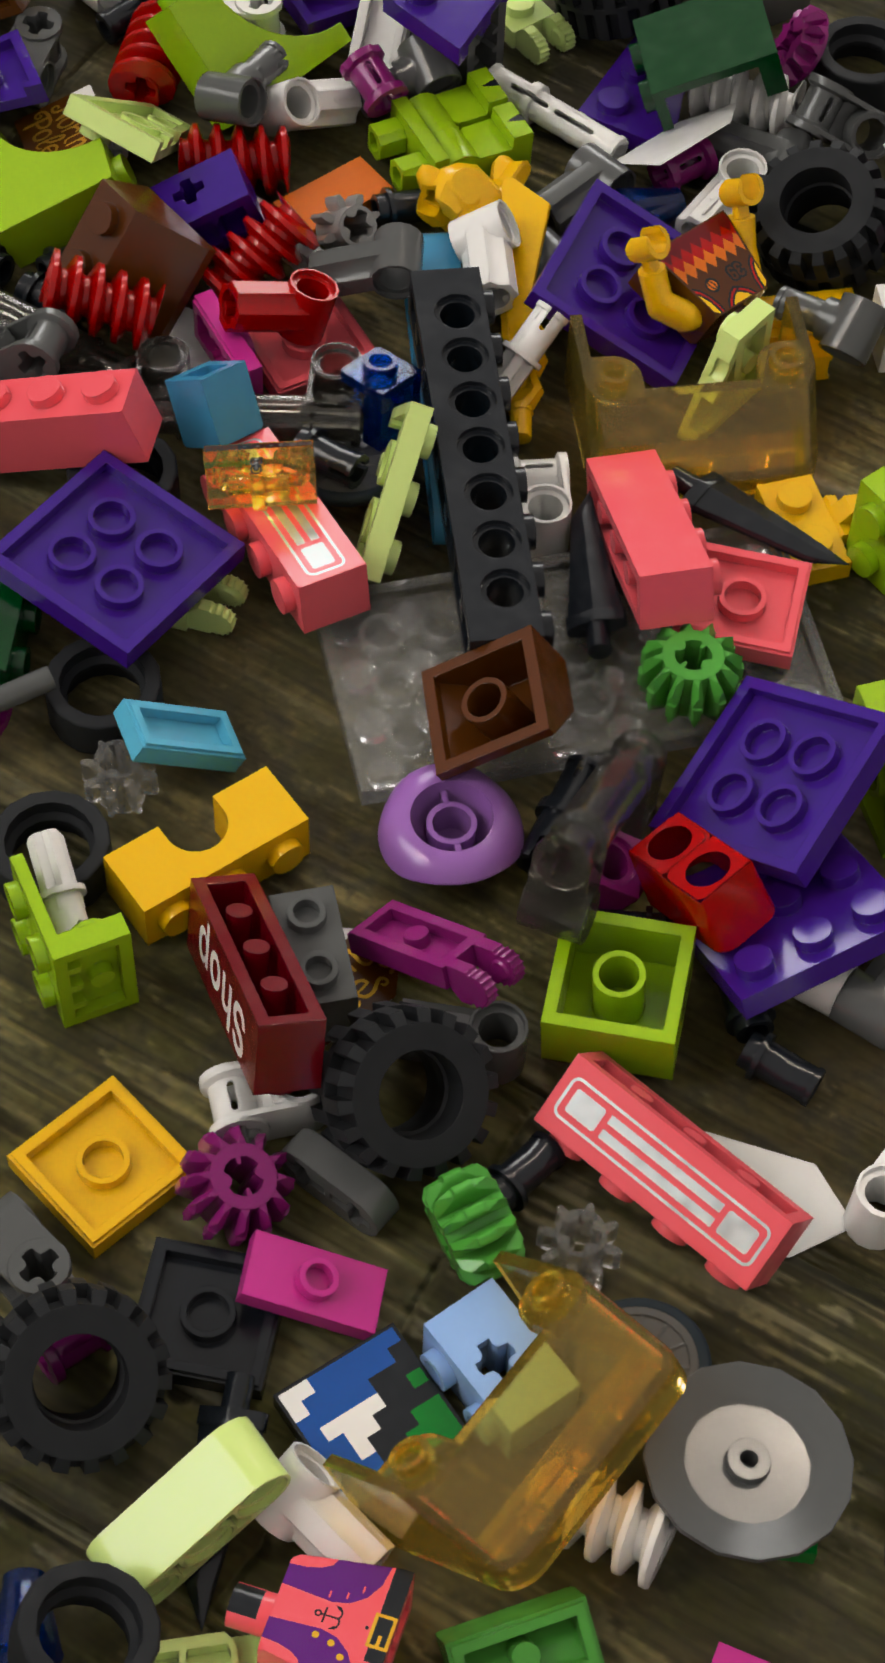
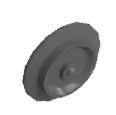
[642,1361,854,1563]

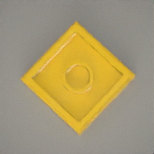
[7,1075,187,1259]

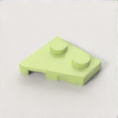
[676,297,776,448]

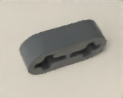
[280,1128,400,1236]

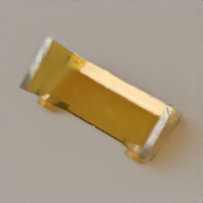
[565,296,818,499]
[323,1251,687,1592]

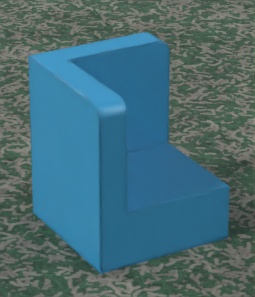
[165,360,263,448]

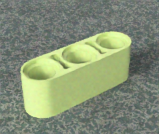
[86,1416,291,1606]

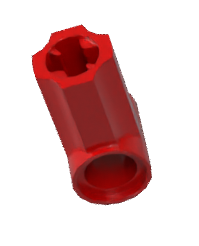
[218,268,339,346]

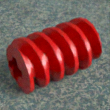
[107,0,181,107]
[178,123,291,196]
[202,190,320,296]
[38,247,166,352]

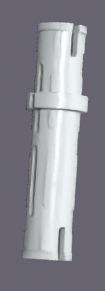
[489,63,629,159]

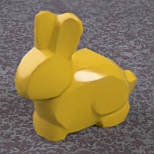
[416,155,531,232]

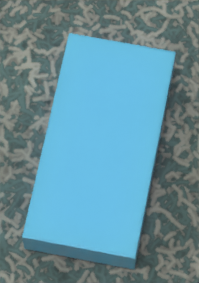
[113,698,246,772]

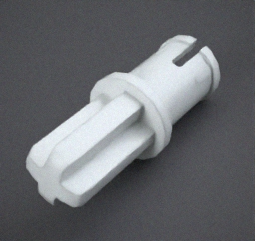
[497,299,569,400]
[26,828,88,934]

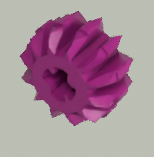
[174,1125,296,1248]

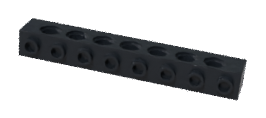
[408,267,554,654]

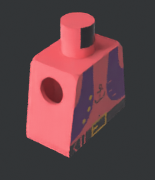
[224,1554,415,1663]

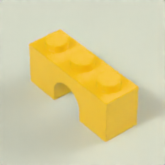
[103,766,310,946]

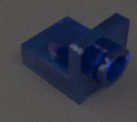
[341,347,421,452]

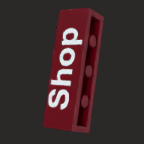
[187,873,327,1095]

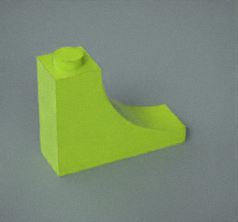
[145,0,352,131]
[0,132,137,268]

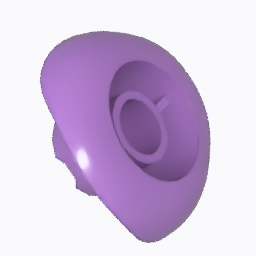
[378,764,524,885]

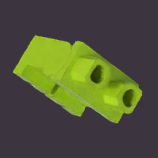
[367,67,534,191]

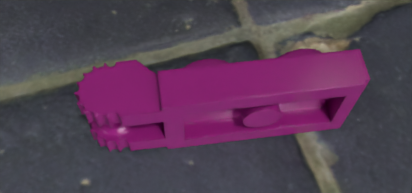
[347,899,526,1009]

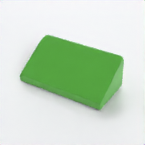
[435,1586,605,1663]

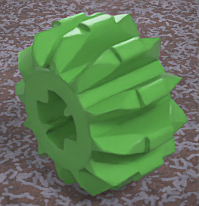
[637,623,744,728]
[422,1163,526,1286]

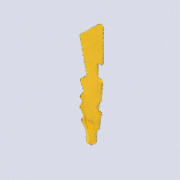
[501,177,551,444]

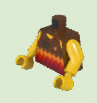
[625,173,768,345]

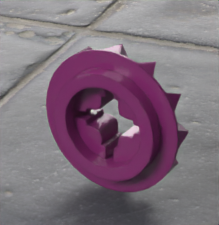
[774,4,829,88]

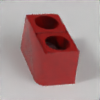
[628,812,775,953]

